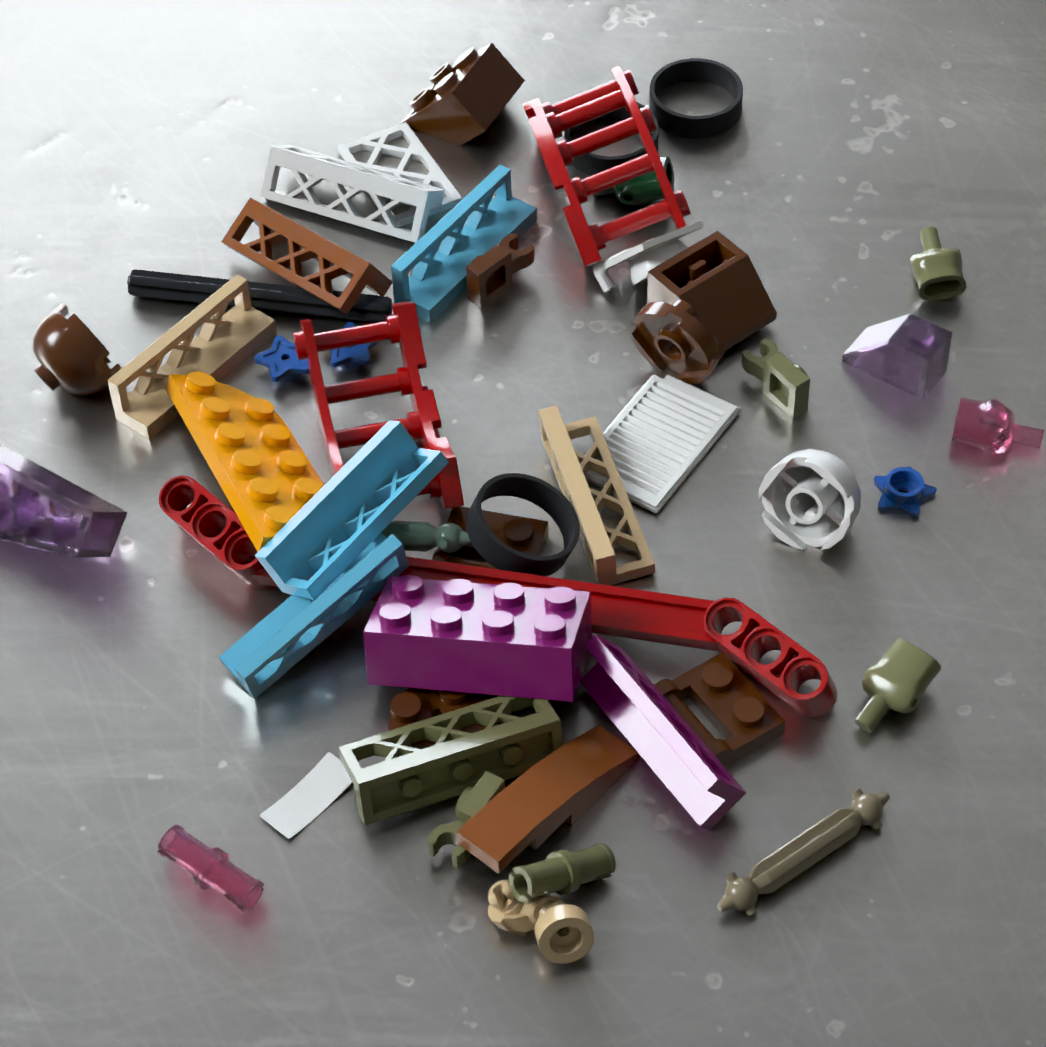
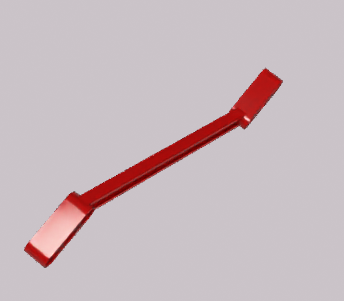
[158,476,838,717]

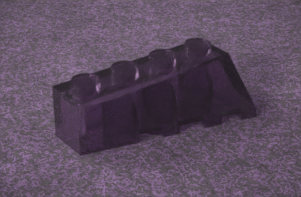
[0,444,128,558]

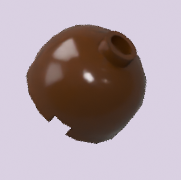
[33,303,122,396]

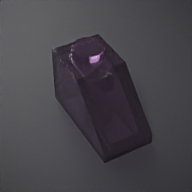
[842,313,952,400]

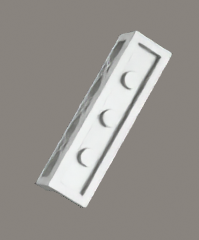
[261,145,445,243]

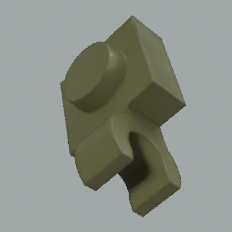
[741,338,810,420]
[427,771,505,869]

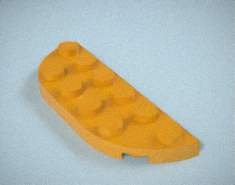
[166,371,324,552]

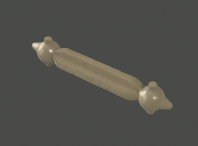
[717,788,890,916]

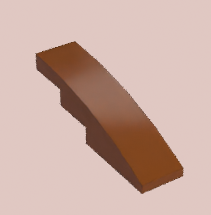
[456,725,640,874]

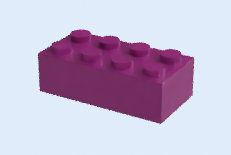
[363,575,592,702]

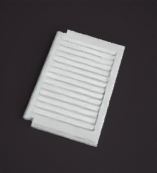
[584,375,741,514]

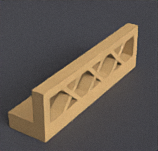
[107,274,277,440]
[538,405,655,586]

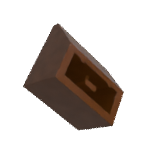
[402,43,525,145]
[647,231,777,351]

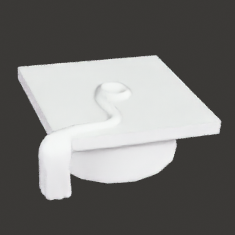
[593,221,704,293]

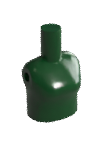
[593,156,674,207]

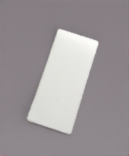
[260,752,352,839]

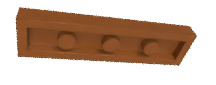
[221,197,393,315]

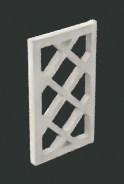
[337,122,462,227]

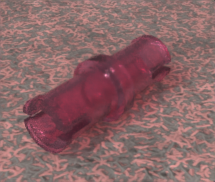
[157,824,264,913]

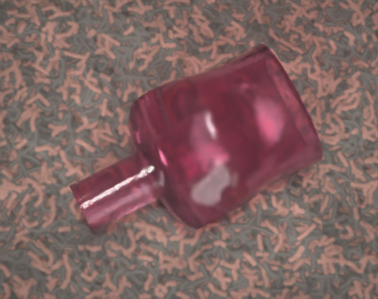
[951,397,1044,454]

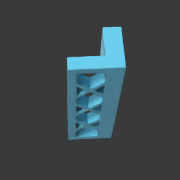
[391,165,537,323]
[255,420,449,600]
[219,533,409,699]

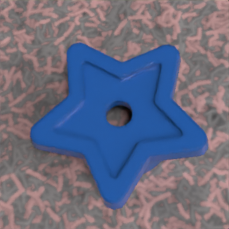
[329,322,380,370]
[254,335,309,382]
[874,467,937,518]

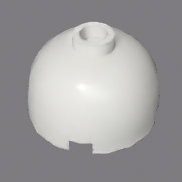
[759,449,861,550]

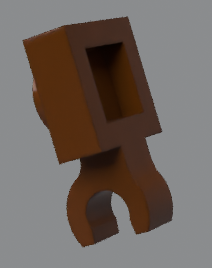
[466,233,535,308]

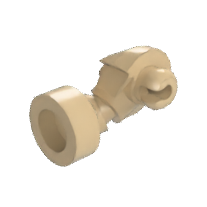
[488,880,594,964]

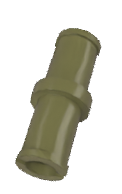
[509,843,616,903]

